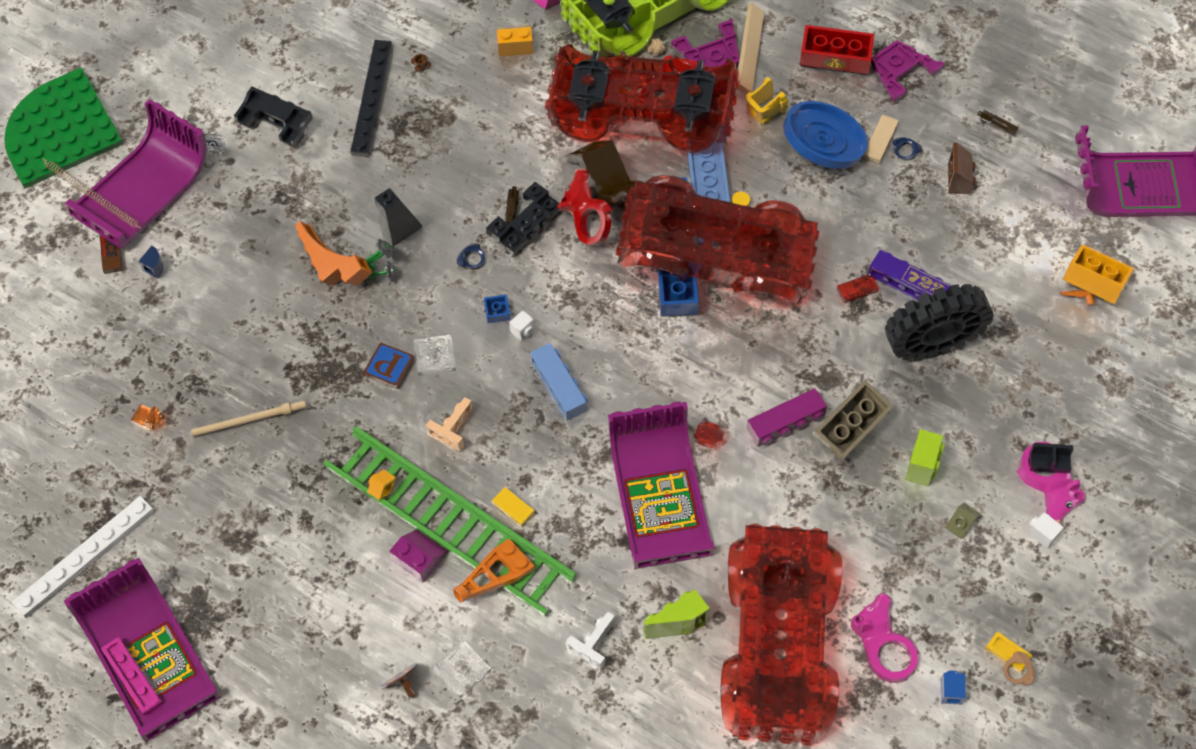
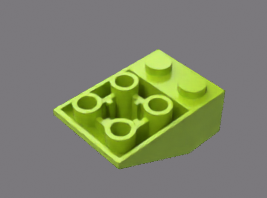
[643,589,710,639]

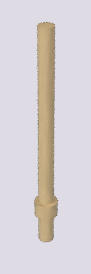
[191,400,307,437]

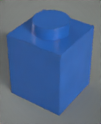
[940,670,966,705]

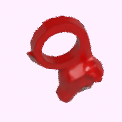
[557,168,612,246]

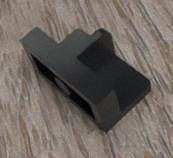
[1029,443,1074,474]

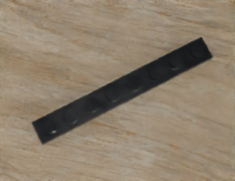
[350,40,392,157]

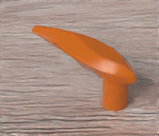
[1060,289,1095,306]

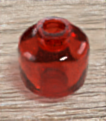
[694,421,724,448]

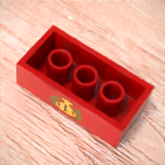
[799,25,875,74]

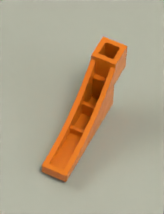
[295,221,372,287]

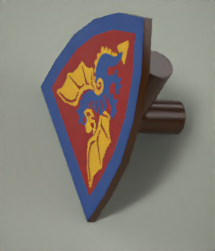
[380,663,418,698]

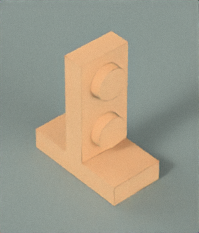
[426,397,473,452]

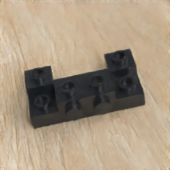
[234,86,313,148]
[486,182,562,257]

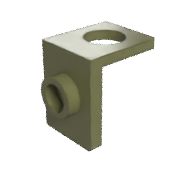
[945,502,981,539]

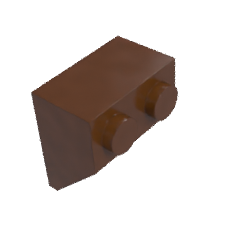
[948,142,976,194]

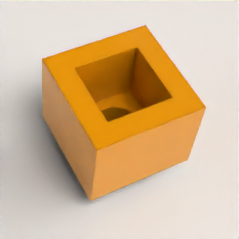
[367,469,396,501]

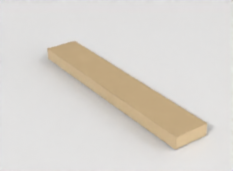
[736,3,764,94]

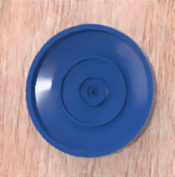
[783,101,868,169]

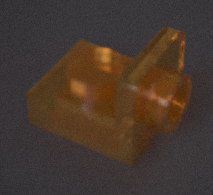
[130,405,162,431]

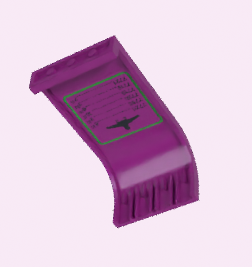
[1075,125,1196,217]

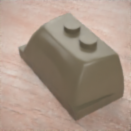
[811,380,893,461]

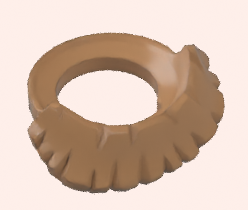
[1003,651,1035,686]

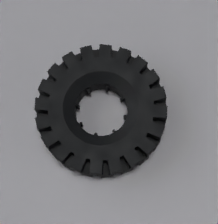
[884,284,994,361]

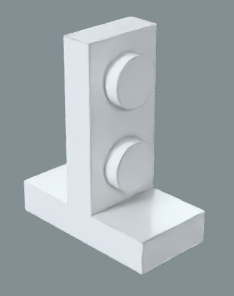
[566,612,615,671]

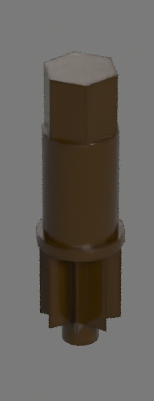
[977,110,1019,136]
[505,186,520,224]

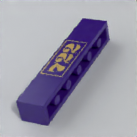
[867,250,950,301]

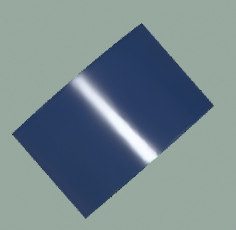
[138,245,163,279]

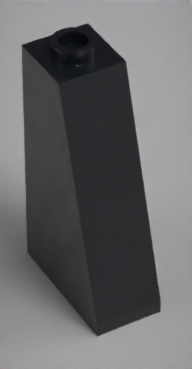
[374,188,423,246]

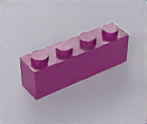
[746,388,827,447]

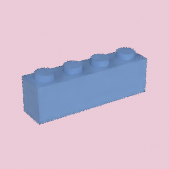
[530,343,588,421]

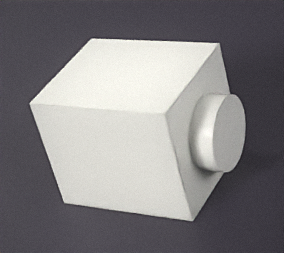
[1028,512,1064,548]

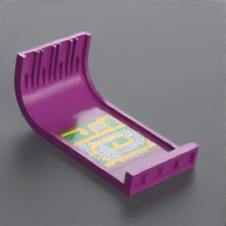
[608,402,714,570]
[64,558,221,742]

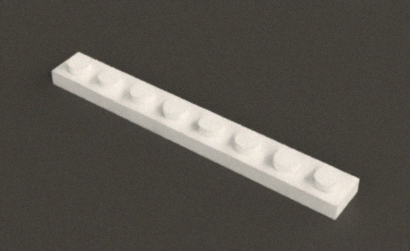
[12,496,154,618]

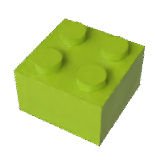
[905,429,945,487]

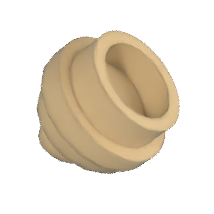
[648,38,666,56]

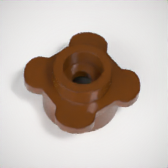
[411,54,431,72]

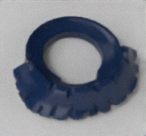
[892,137,922,160]
[456,243,485,269]

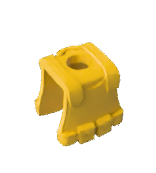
[746,77,789,125]

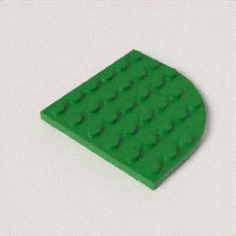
[4,67,123,189]

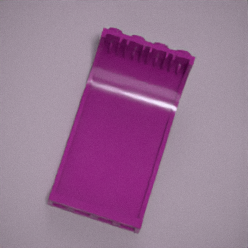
[65,99,207,249]

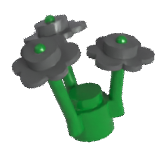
[366,239,396,282]

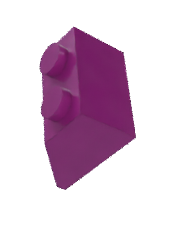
[389,529,448,583]

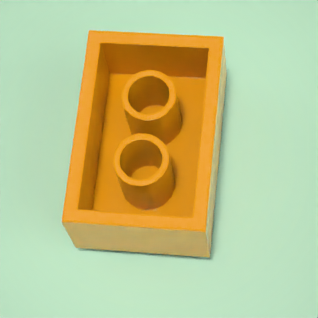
[1062,244,1134,304]

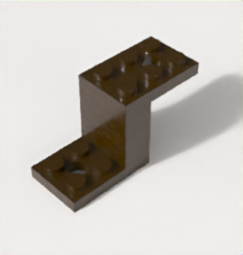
[565,140,645,205]

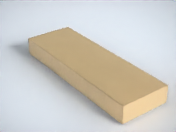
[863,115,899,164]

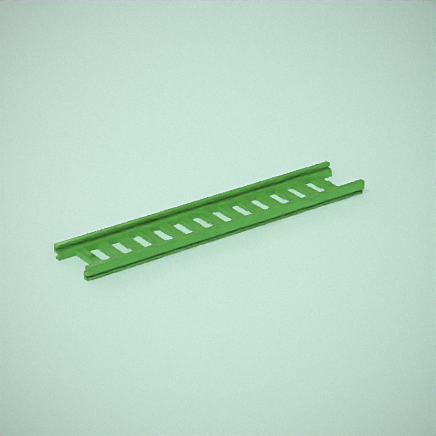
[323,426,576,617]

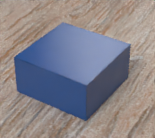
[484,294,511,323]

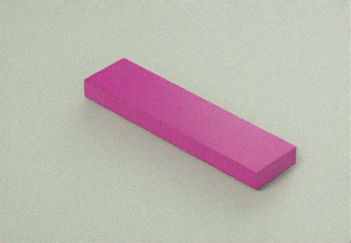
[101,636,162,716]

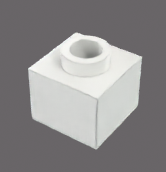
[509,310,534,340]

